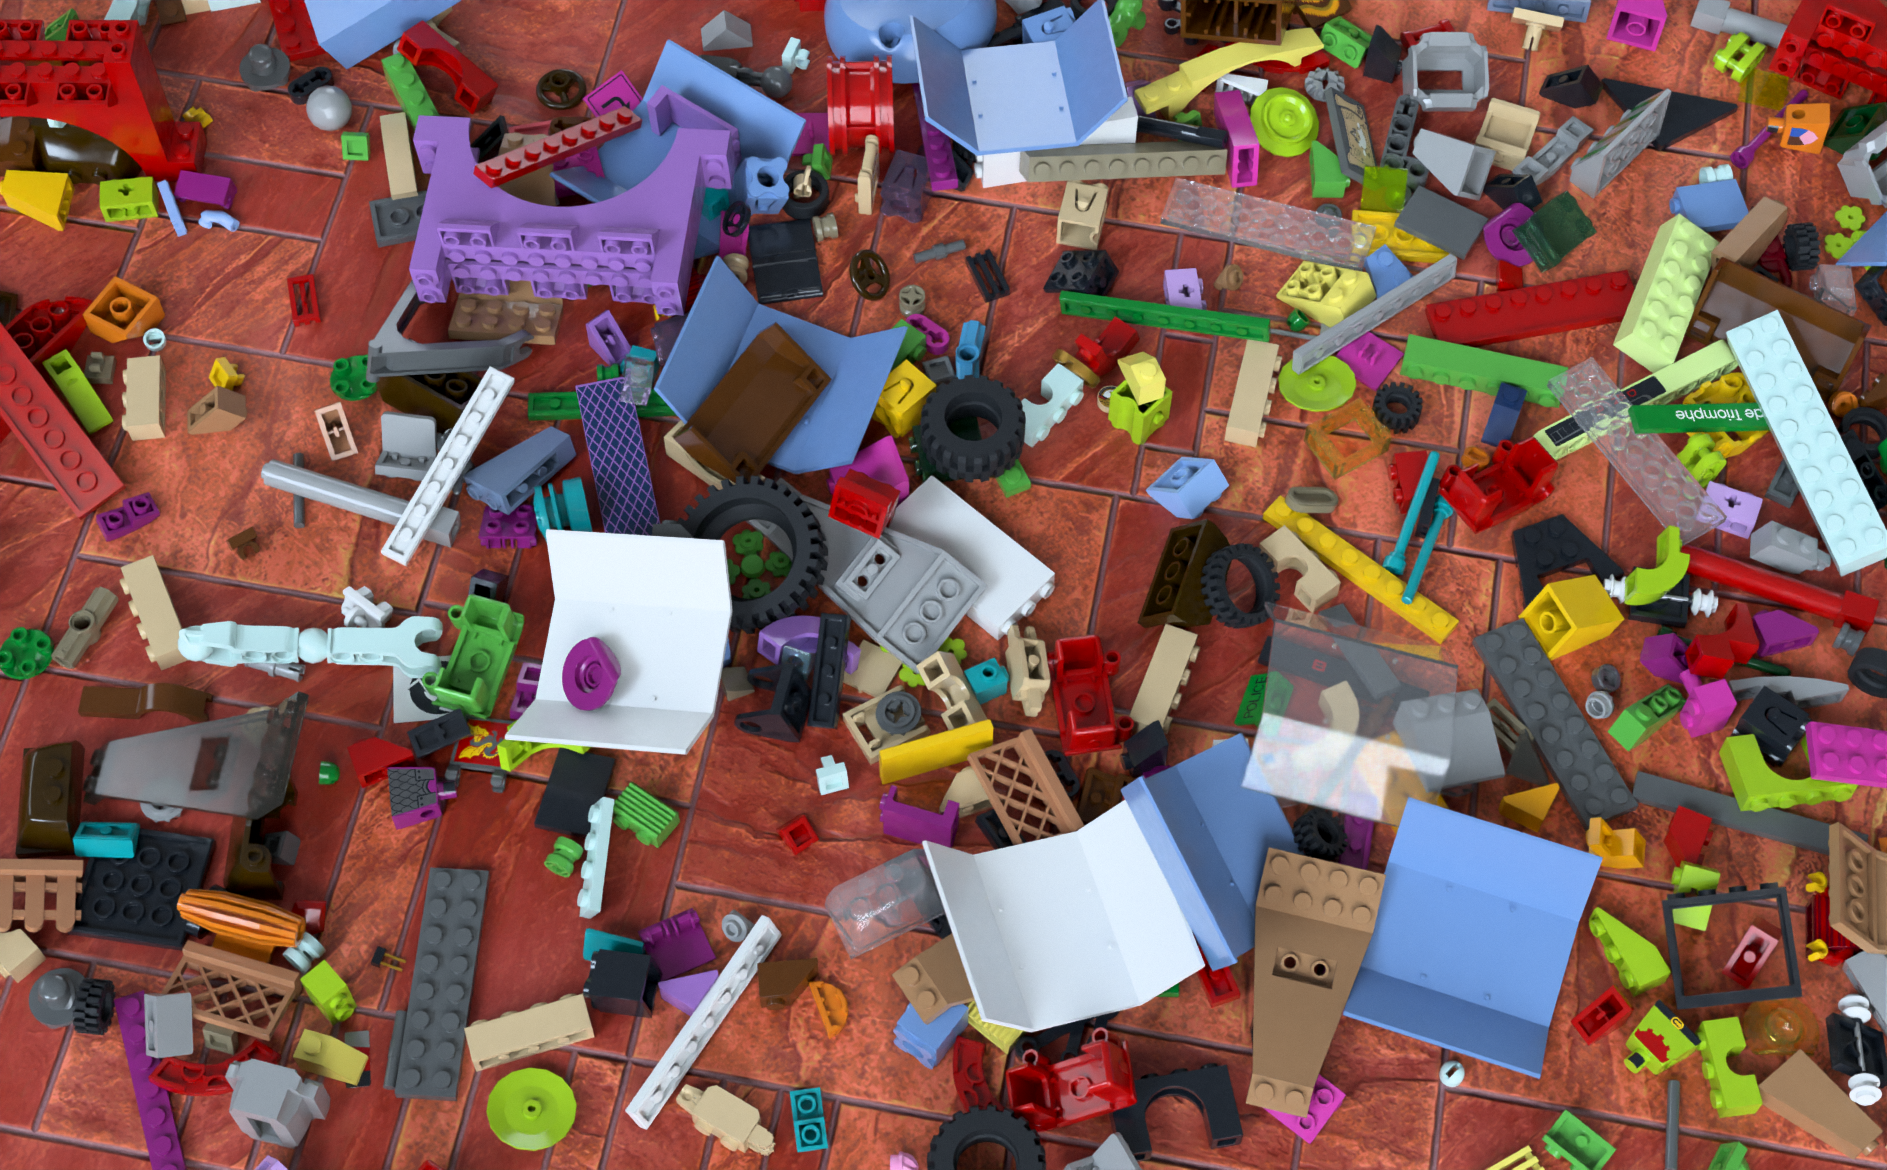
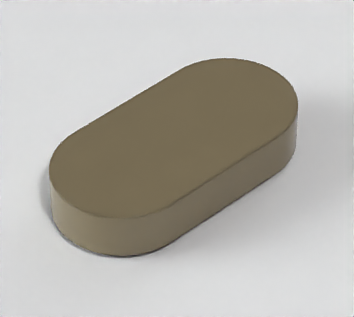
[1285,487,1339,513]

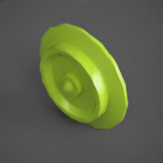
[1250,87,1319,157]
[1278,356,1356,412]
[486,1068,577,1151]

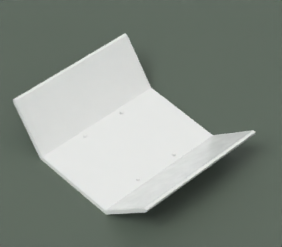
[505,529,733,755]
[922,800,1205,1032]

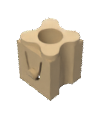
[1056,180,1109,250]

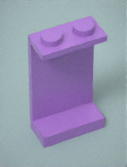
[647,85,742,168]

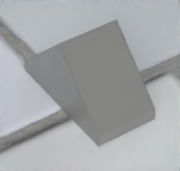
[701,10,753,51]

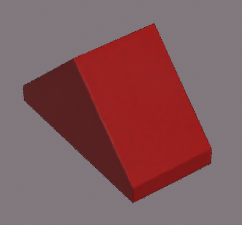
[1570,985,1634,1046]

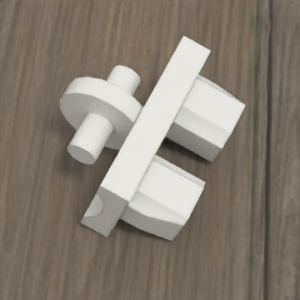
[341,586,393,628]

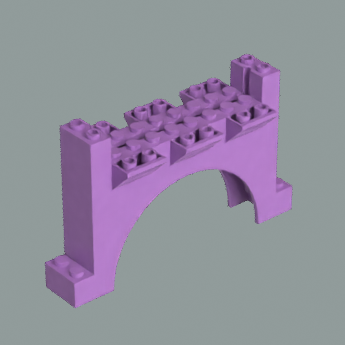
[409,115,736,316]

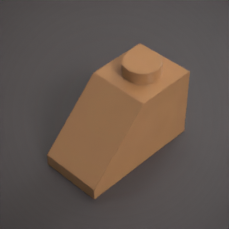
[187,386,247,435]

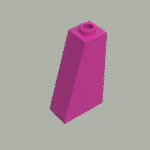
[1214,90,1259,188]

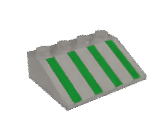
[1570,88,1672,199]

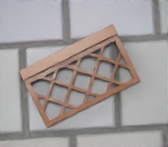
[967,729,1084,845]
[161,940,302,1041]

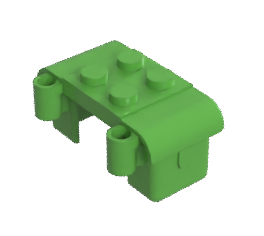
[422,594,525,720]

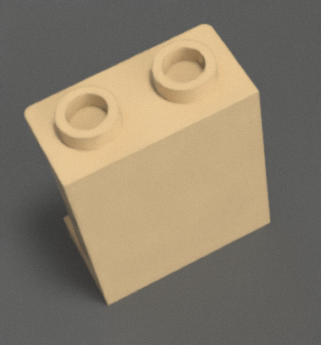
[1475,98,1540,171]

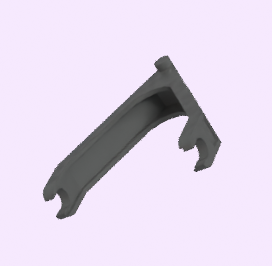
[366,280,534,383]

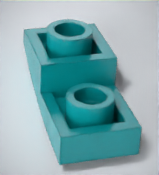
[790,1087,828,1153]

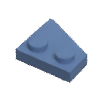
[1364,244,1414,299]

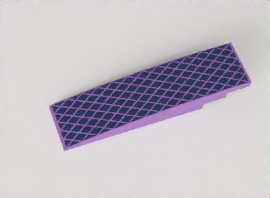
[575,376,660,536]

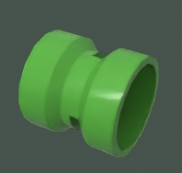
[544,837,584,877]

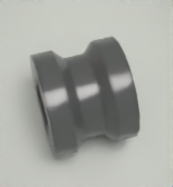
[1832,622,1866,657]

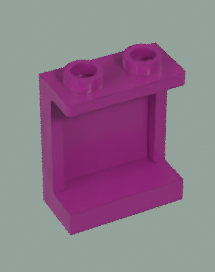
[879,785,960,848]

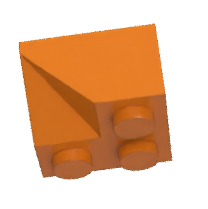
[82,276,166,343]

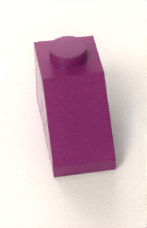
[1752,610,1819,658]
[1640,633,1701,684]

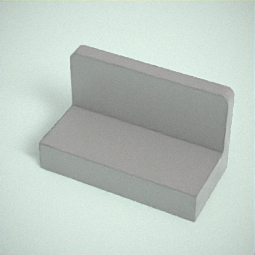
[144,992,193,1058]

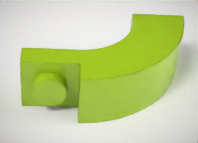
[1624,525,1690,605]

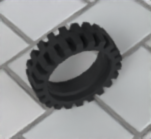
[1201,543,1280,629]

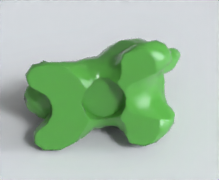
[1109,0,1146,48]

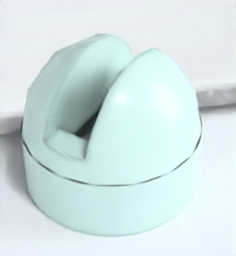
[143,328,166,352]
[1439,1060,1465,1087]

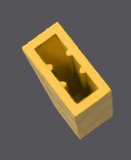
[0,170,75,231]

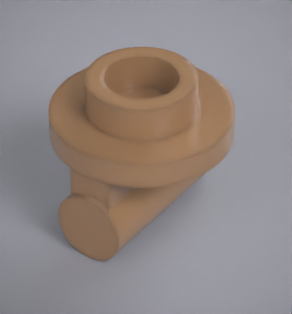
[1213,264,1243,291]

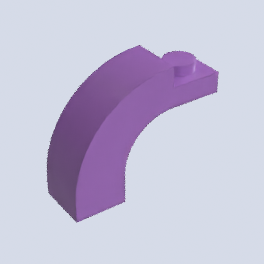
[757,616,861,674]

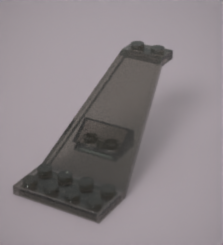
[83,691,309,820]

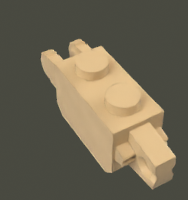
[1005,625,1050,717]
[676,1084,775,1156]

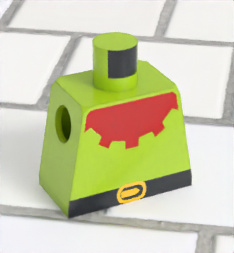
[1624,999,1702,1075]

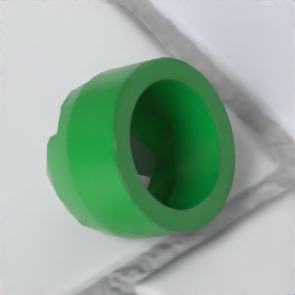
[1287,308,1310,332]
[319,761,340,785]

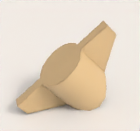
[793,165,812,199]

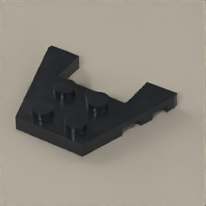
[1511,514,1624,610]

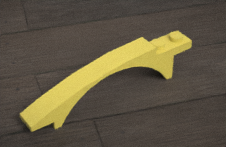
[1134,27,1324,121]

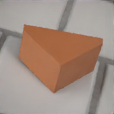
[314,401,358,461]

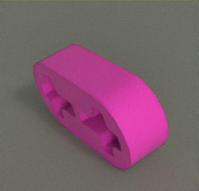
[906,314,949,355]

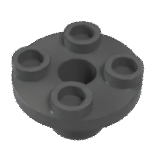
[239,44,291,92]
[29,968,85,1029]

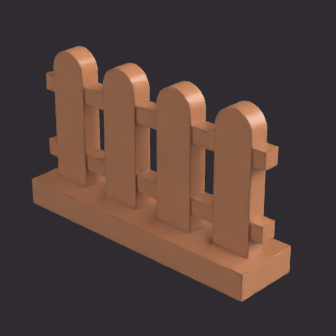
[0,859,83,933]

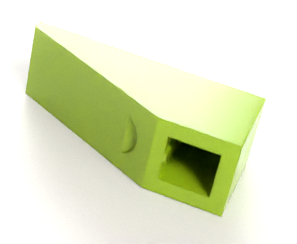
[42,349,113,435]
[1589,907,1671,997]

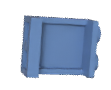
[1669,179,1749,233]

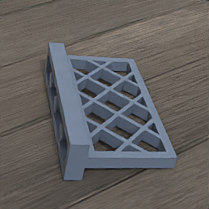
[1487,0,1591,23]

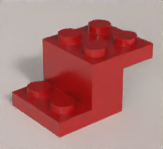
[828,468,901,539]

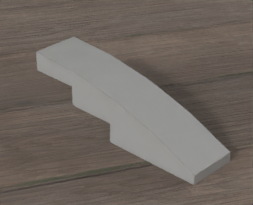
[1728,676,1849,710]

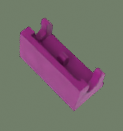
[174,170,237,210]

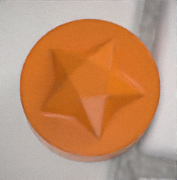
[1828,390,1858,418]
[1461,447,1490,472]

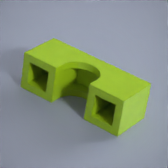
[1694,1017,1763,1118]

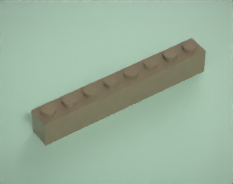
[1019,141,1228,182]

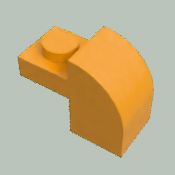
[1586,817,1646,869]

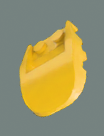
[1682,372,1770,458]

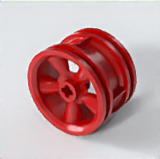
[827,55,894,155]

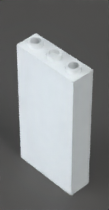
[889,475,1055,640]

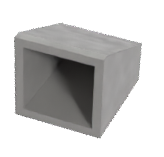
[1413,128,1496,201]

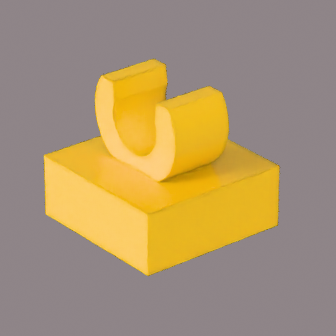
[209,357,245,391]

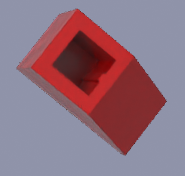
[1387,450,1428,514]
[1663,805,1714,868]

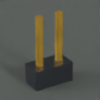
[371,946,406,972]

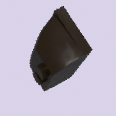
[31,117,142,185]
[376,338,482,434]
[1137,519,1232,628]
[15,740,85,859]

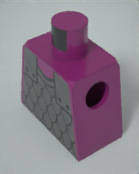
[387,767,458,830]

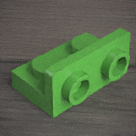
[1319,16,1372,68]

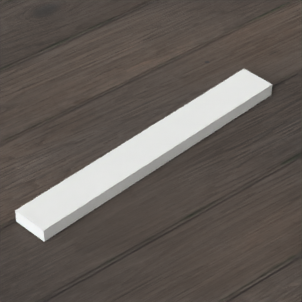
[381,366,515,567]
[625,915,782,1130]

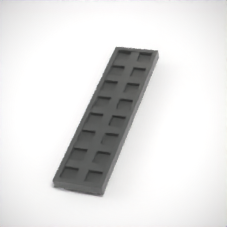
[1472,618,1638,831]
[394,867,490,1101]

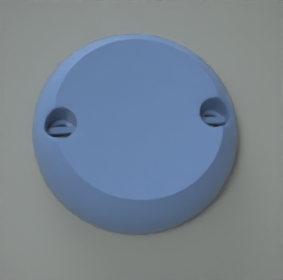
[824,0,997,84]

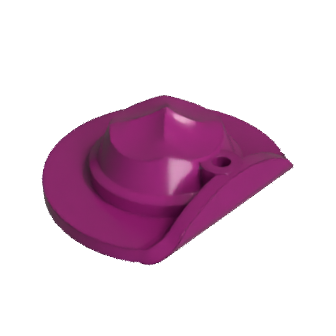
[1483,203,1543,267]
[562,637,621,711]

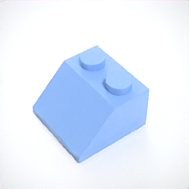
[1146,457,1229,519]

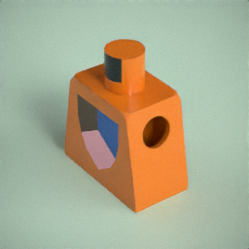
[1766,103,1830,154]

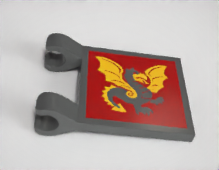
[445,716,515,793]

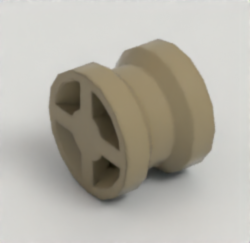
[812,212,838,242]
[899,285,925,317]

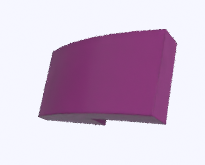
[96,492,160,542]

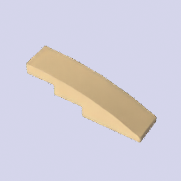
[380,112,418,200]

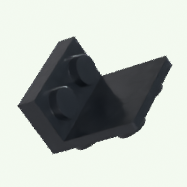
[1043,250,1119,296]

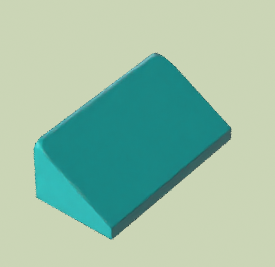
[73,822,140,858]
[583,928,646,961]

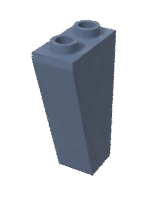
[464,426,576,515]

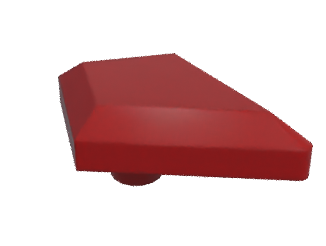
[291,900,326,935]

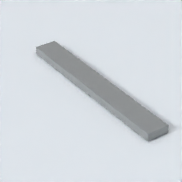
[1292,254,1457,375]

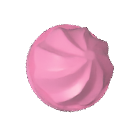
[890,1151,919,1170]

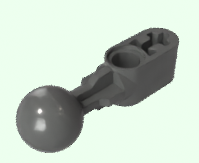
[698,55,793,98]

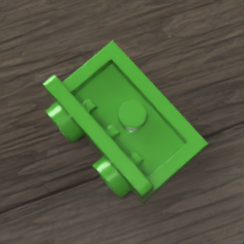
[1542,1109,1617,1170]

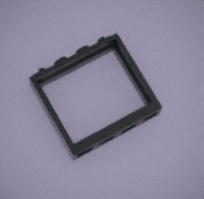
[1661,882,1803,1010]

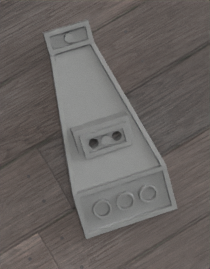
[746,477,987,674]

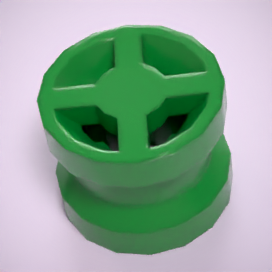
[597,363,620,381]

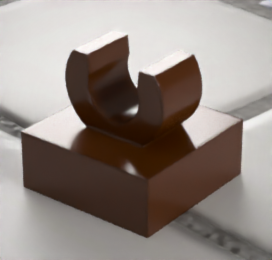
[226,527,259,560]

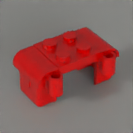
[1439,437,1558,534]
[1047,634,1134,756]
[1005,1027,1137,1133]

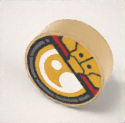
[1097,386,1117,413]

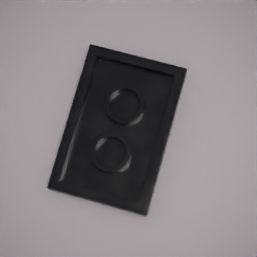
[534,748,616,839]

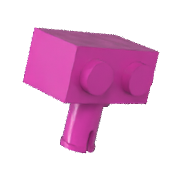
[1679,669,1737,738]

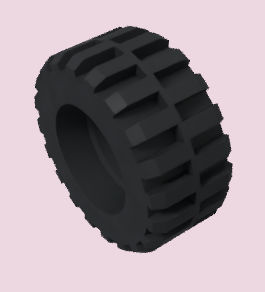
[921,375,1026,483]
[927,1104,1046,1170]

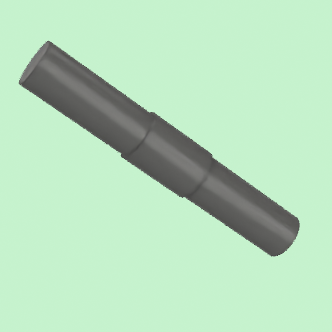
[383,1010,407,1090]

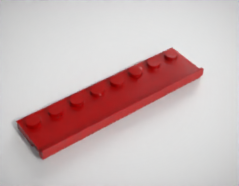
[1425,270,1635,347]

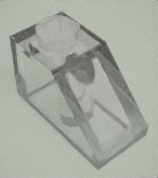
[1809,264,1857,317]
[620,354,654,406]

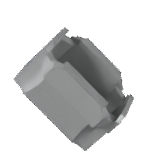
[1402,32,1489,111]
[1837,121,1887,208]
[225,1058,331,1149]

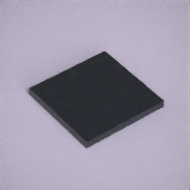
[67,828,216,951]

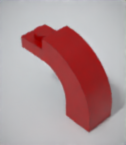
[1074,316,1140,376]

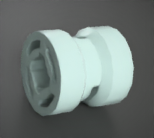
[1699,164,1733,184]
[283,932,326,974]

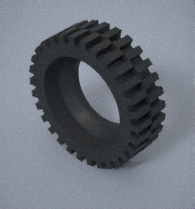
[678,476,828,634]

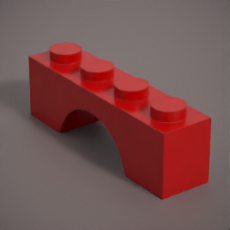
[397,20,499,115]

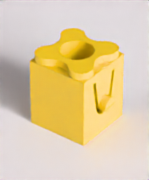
[872,359,937,438]

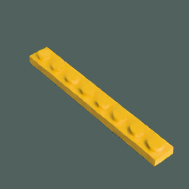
[1262,495,1459,644]

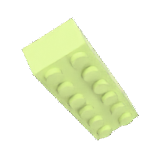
[1613,213,1720,373]

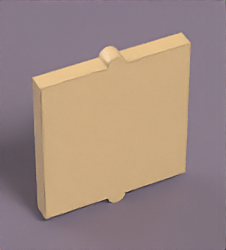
[843,640,903,697]

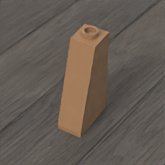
[1711,196,1788,271]
[1758,1049,1883,1160]

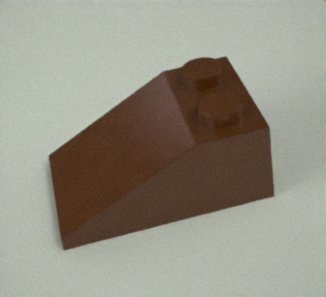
[0,116,43,177]

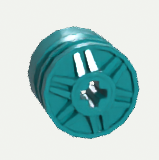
[533,477,592,543]

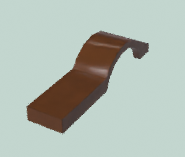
[78,683,213,723]

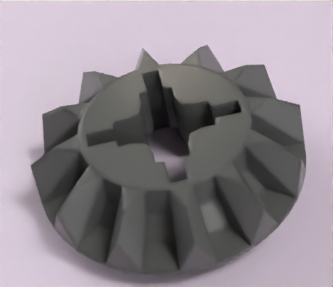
[876,691,921,736]

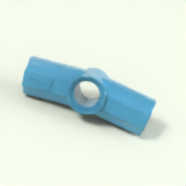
[955,320,986,379]

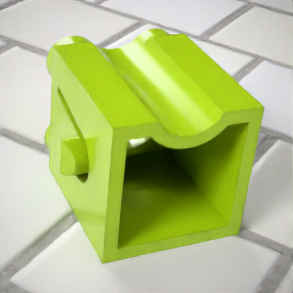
[1108,380,1172,445]

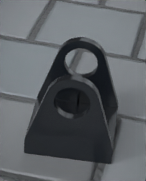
[734,664,812,743]

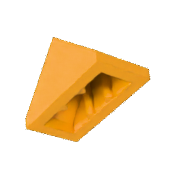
[1498,783,1560,832]

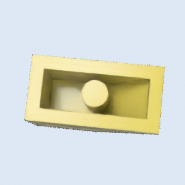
[1118,352,1166,405]
[293,1029,369,1086]

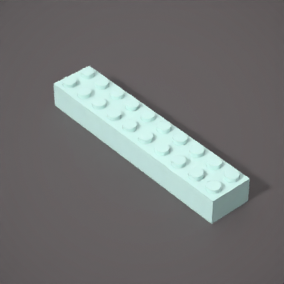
[1726,310,1887,577]

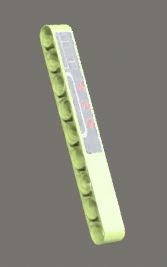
[1533,340,1738,460]

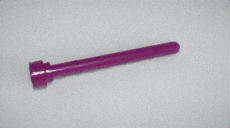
[1730,89,1808,169]

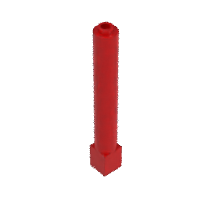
[1680,542,1879,637]

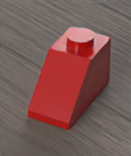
[347,737,417,788]
[1721,915,1782,989]

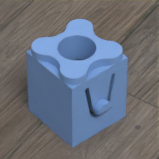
[1022,6,1076,44]
[735,156,789,214]
[893,1003,969,1069]

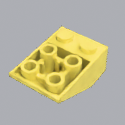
[1276,261,1377,328]

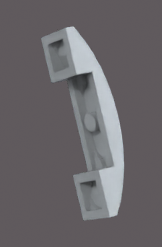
[1512,116,1594,186]

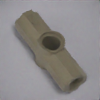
[51,586,119,669]

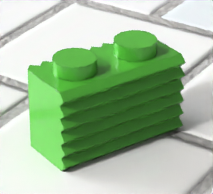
[612,782,680,848]

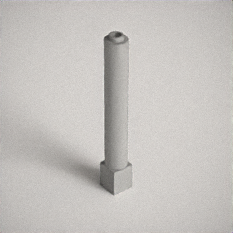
[1690,0,1788,49]
[261,459,461,548]

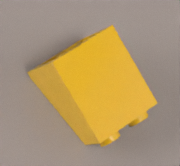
[1518,575,1624,661]

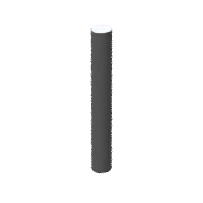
[293,453,305,528]
[1665,1080,1680,1170]

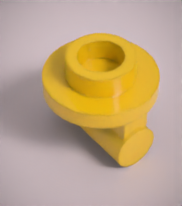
[182,106,213,129]

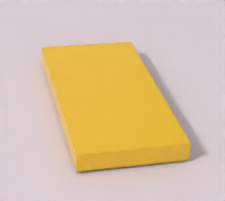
[1351,210,1456,263]
[879,719,994,785]

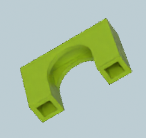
[1719,734,1858,812]

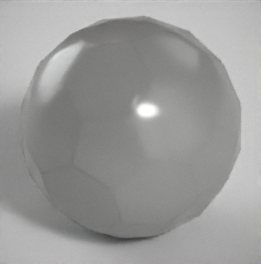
[306,85,352,131]

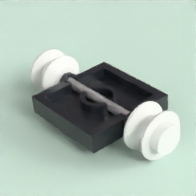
[1603,566,1718,628]
[1825,994,1887,1106]

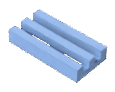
[157,180,187,237]

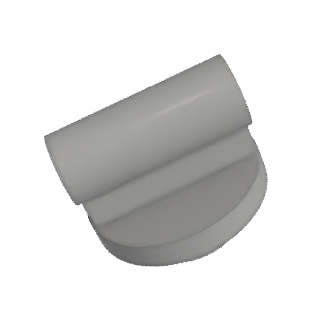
[722,909,755,942]

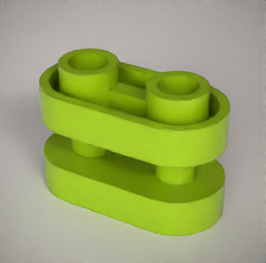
[1713,32,1768,83]
[1673,433,1727,493]

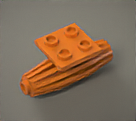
[177,889,306,964]

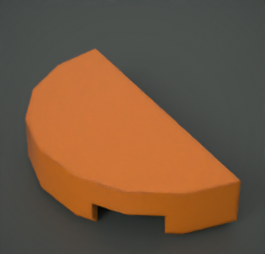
[808,980,849,1039]

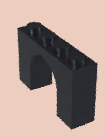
[1109,1063,1243,1162]

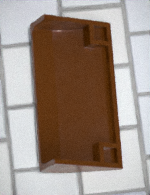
[1685,257,1871,402]
[674,322,832,484]

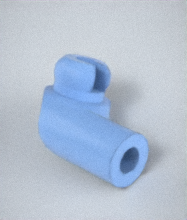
[198,210,240,232]

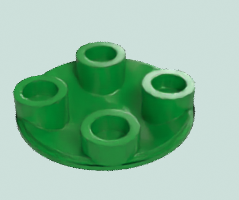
[330,354,378,401]
[0,627,54,680]

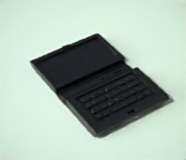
[748,218,823,305]

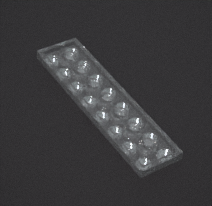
[1161,178,1376,272]
[1547,357,1727,546]

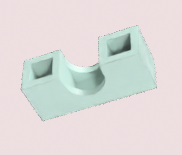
[1021,363,1084,447]

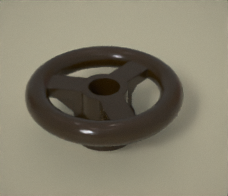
[536,69,586,110]
[849,249,890,301]

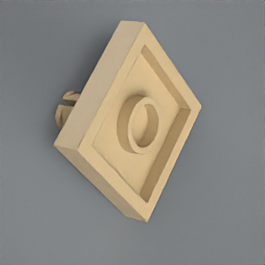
[1510,7,1565,51]

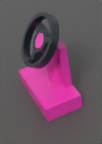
[719,201,751,260]

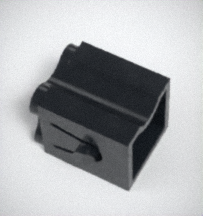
[1730,685,1813,768]
[583,949,663,1018]

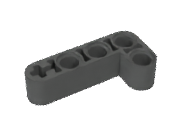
[1378,94,1429,193]

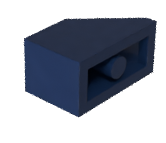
[1481,382,1527,447]

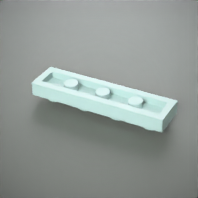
[577,797,614,919]

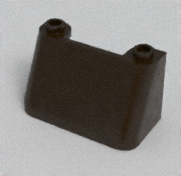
[223,762,298,900]

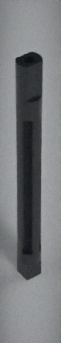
[1136,115,1229,149]

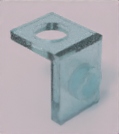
[781,645,816,680]

